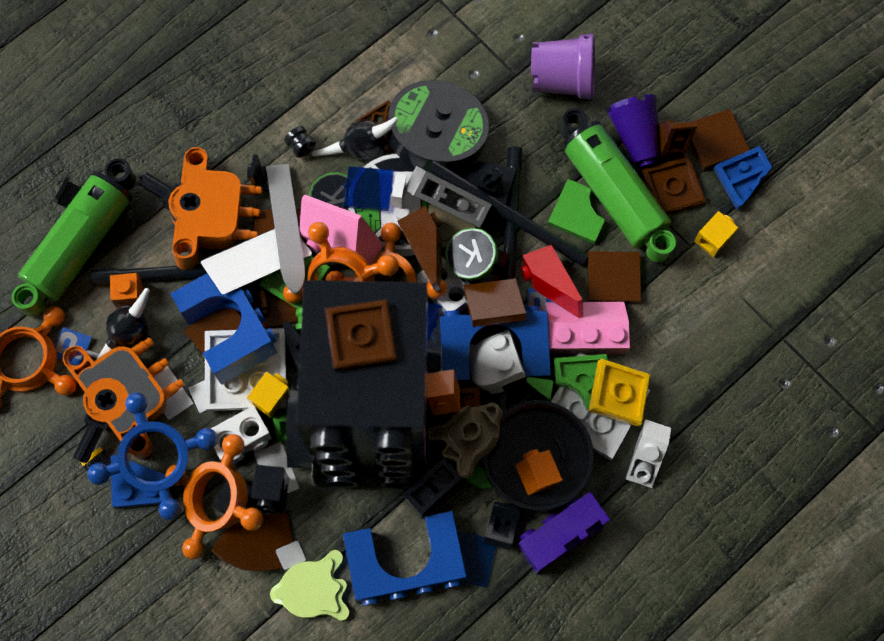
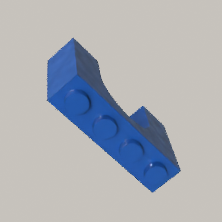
[170,273,278,385]
[440,306,551,380]
[343,511,466,607]

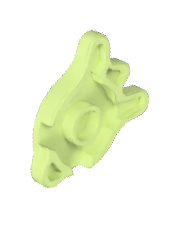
[270,550,350,621]

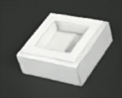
[392,173,406,208]

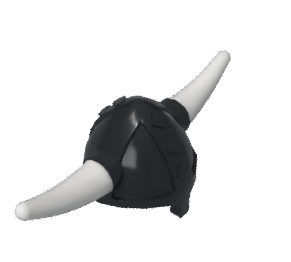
[312,117,398,164]
[95,288,151,361]

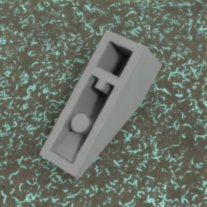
[405,166,492,228]

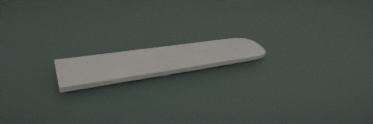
[266,164,305,294]

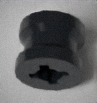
[284,126,316,158]

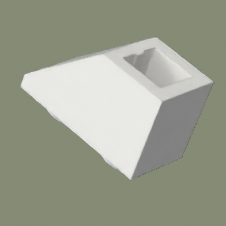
[626,419,671,488]

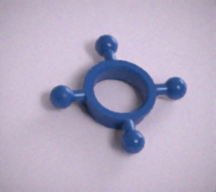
[87,392,218,520]

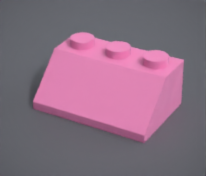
[299,195,384,265]
[546,302,630,355]

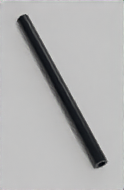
[427,160,588,266]

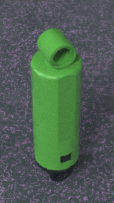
[560,108,676,263]
[11,158,136,317]

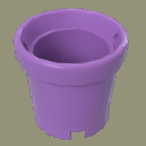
[531,33,595,100]

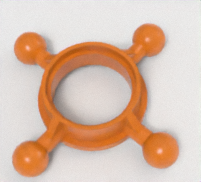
[283,222,399,304]
[325,222,447,299]
[0,306,77,408]
[165,434,263,560]

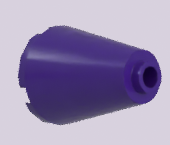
[607,94,659,168]

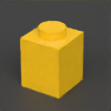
[694,211,738,258]
[247,371,290,418]

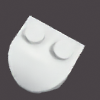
[470,329,526,394]

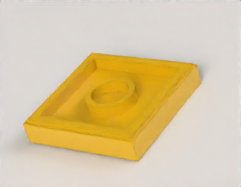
[588,359,650,427]

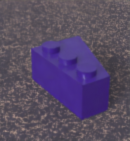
[517,492,610,574]

